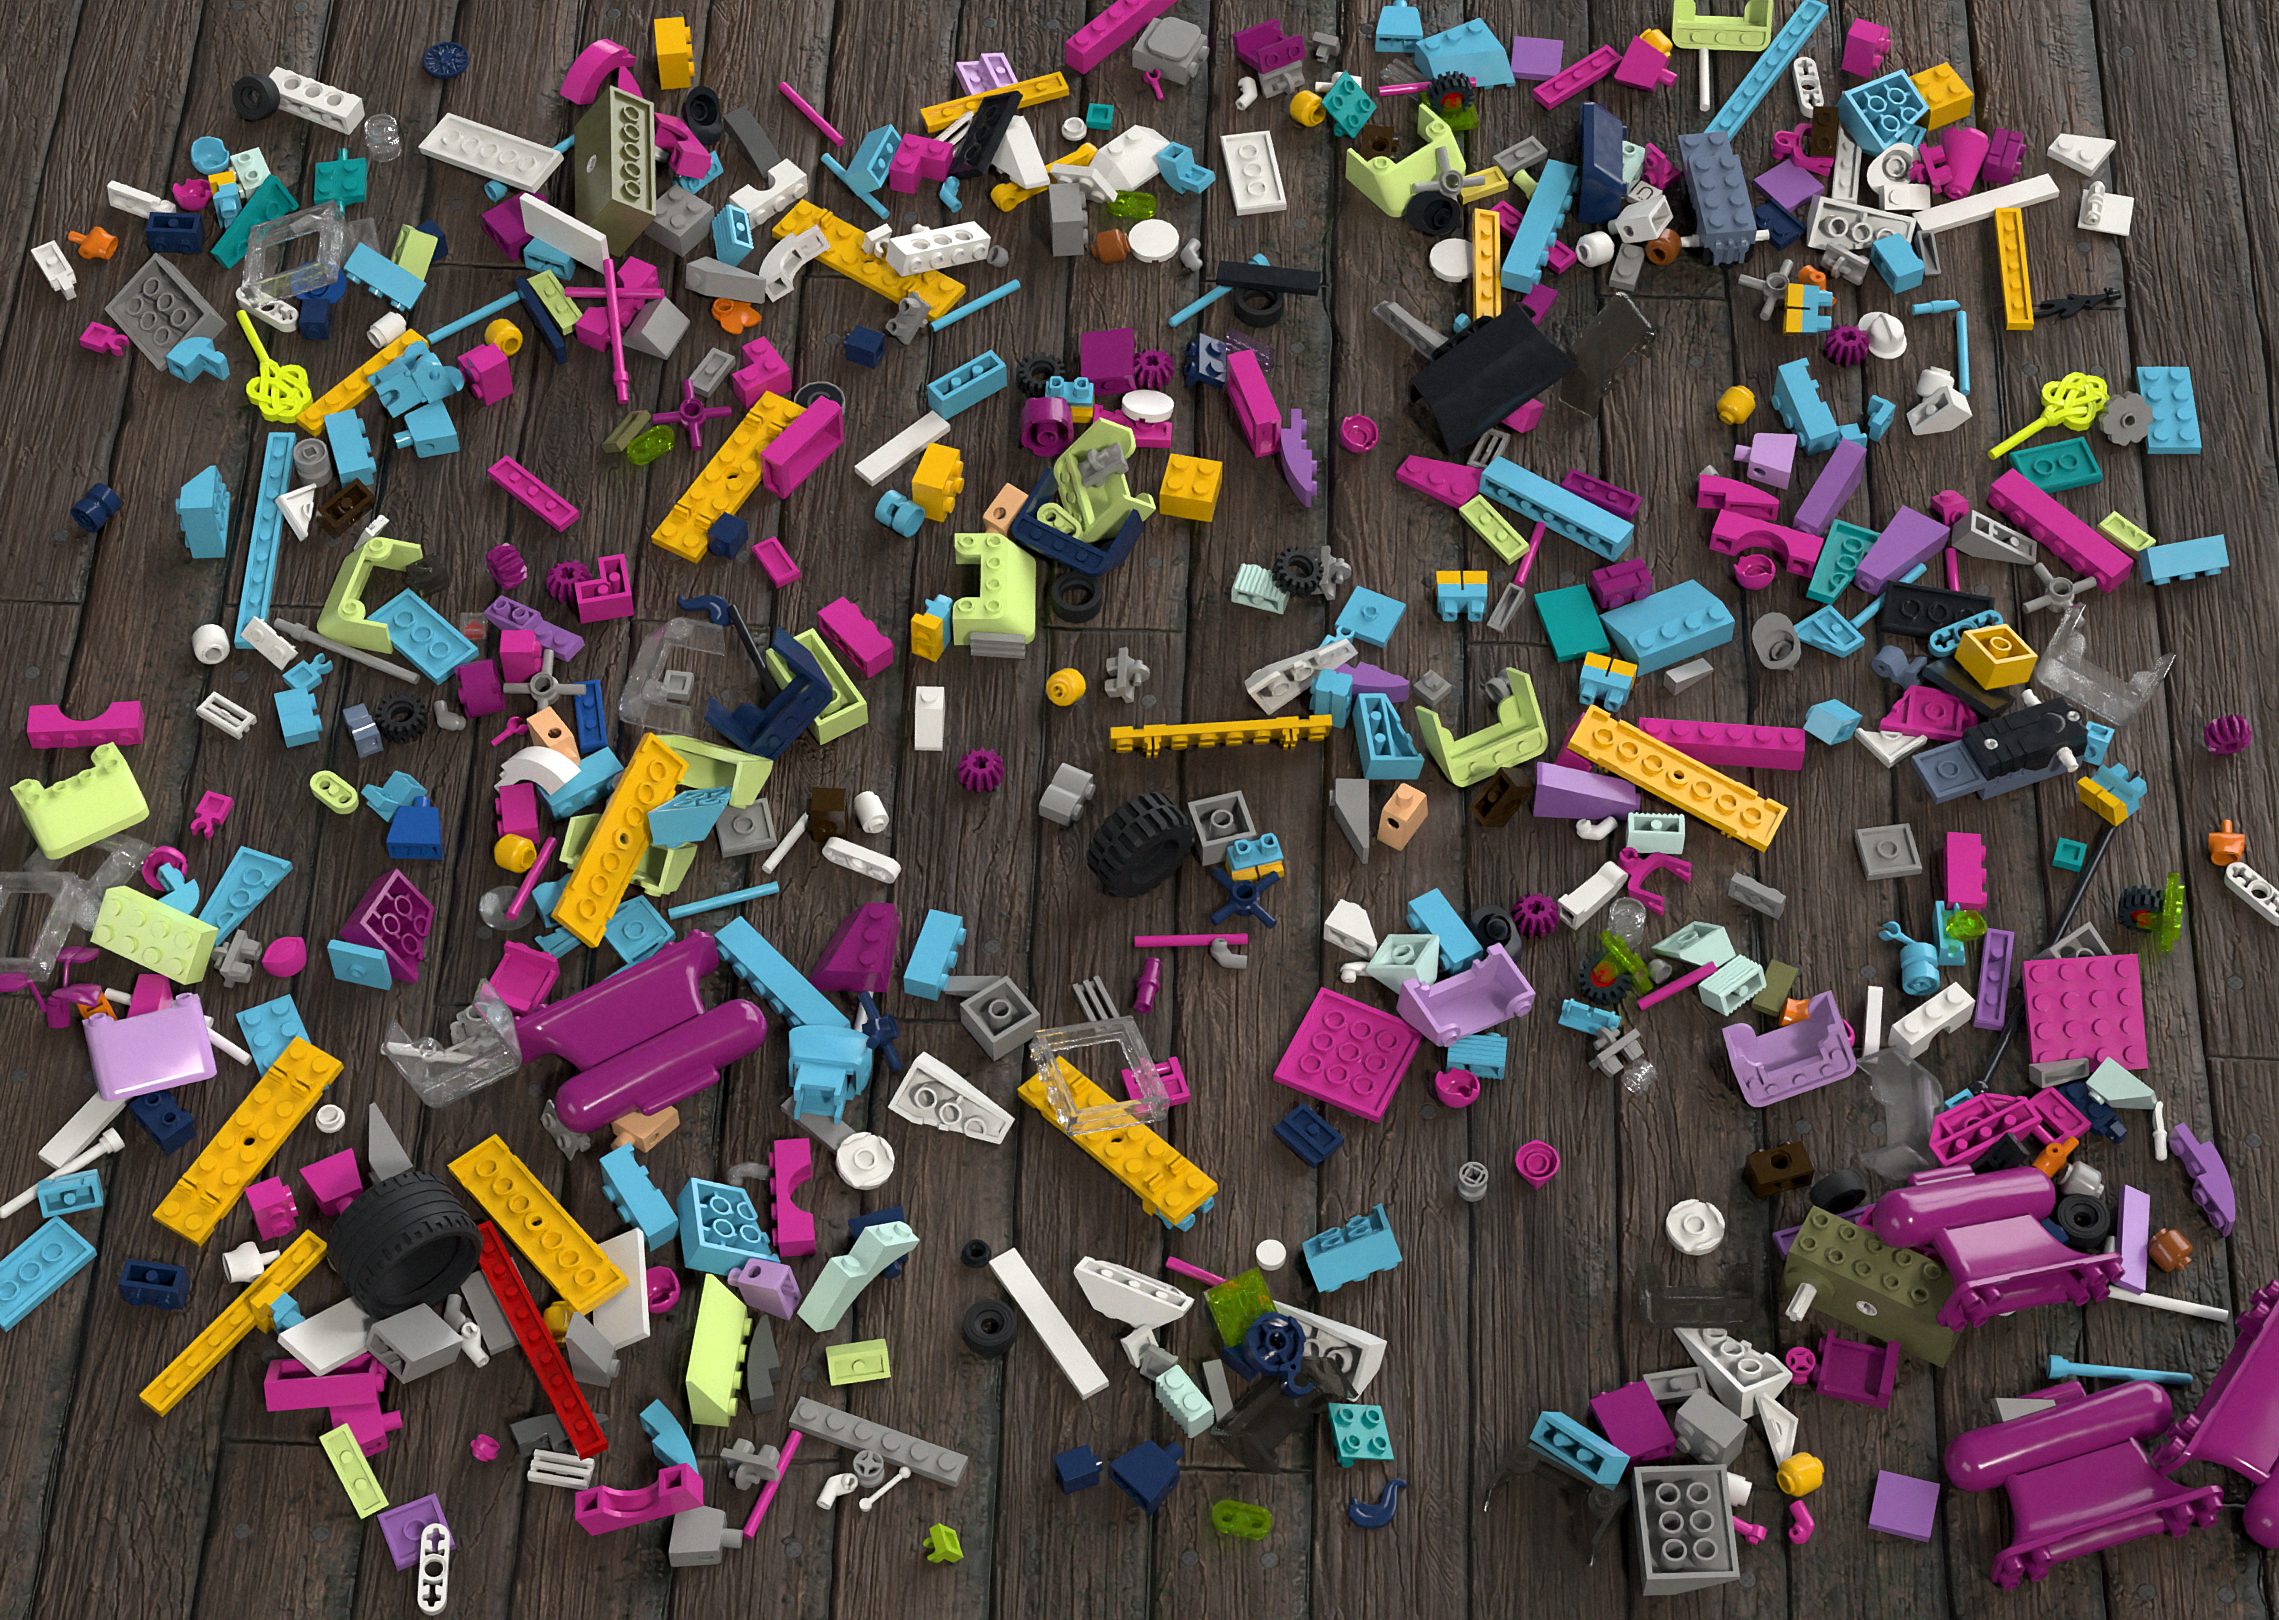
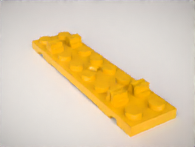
[772,199,966,322]
[651,390,806,564]
[1567,704,1788,853]
[1109,714,1332,758]
[551,732,690,948]
[152,1036,344,1247]
[1017,1056,1218,1226]
[447,1134,630,1316]

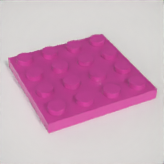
[2021,954,2148,1073]
[1273,987,1425,1124]

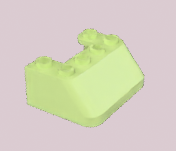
[1054,417,1156,543]
[953,533,1036,645]
[10,742,149,859]
[559,814,698,897]

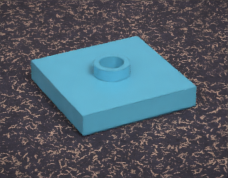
[1335,586,1406,648]
[327,939,392,990]

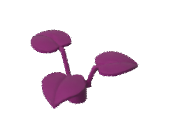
[0,946,102,1028]

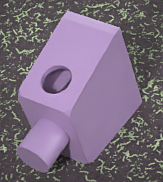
[1734,433,1798,490]
[728,1258,802,1321]

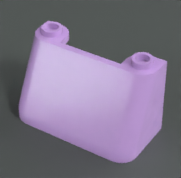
[1396,943,1536,1047]
[1722,990,1857,1107]
[82,993,217,1101]

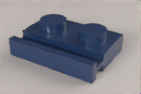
[1753,198,1807,251]
[1273,1102,1344,1169]

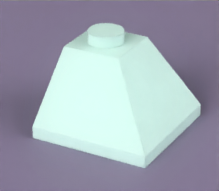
[1651,921,1736,970]
[1366,934,1440,994]
[2086,1056,2158,1110]

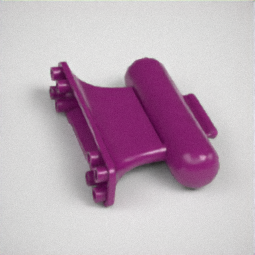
[507,929,767,1134]
[1872,1164,2125,1332]
[2151,1279,2279,1549]
[1943,1380,2224,1591]

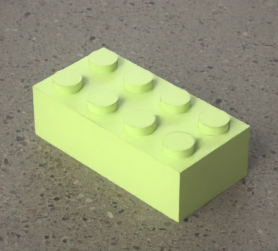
[765,628,868,745]
[90,886,219,985]

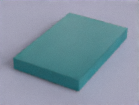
[2009,437,2103,494]
[1533,584,1610,663]

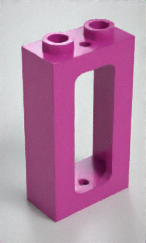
[1226,349,1282,458]
[760,395,845,499]
[264,1352,387,1412]

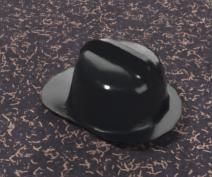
[681,85,722,146]
[1406,191,1462,236]
[1471,904,1523,965]

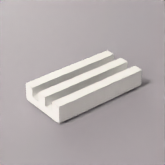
[934,111,974,158]
[196,692,257,740]
[527,1449,595,1490]

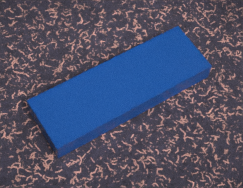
[573,679,608,754]

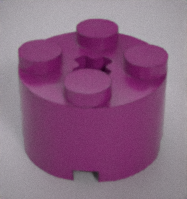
[1020,397,1074,457]
[455,658,506,719]

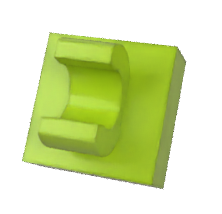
[923,1523,963,1563]

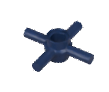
[1209,867,1280,929]
[857,990,903,1072]

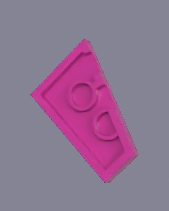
[1093,404,1172,448]
[1396,455,1484,510]

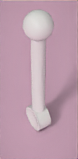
[859,1466,911,1512]

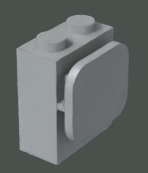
[1132,17,1209,86]

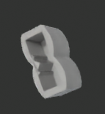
[1039,763,1096,827]

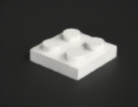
[1050,163,1118,203]

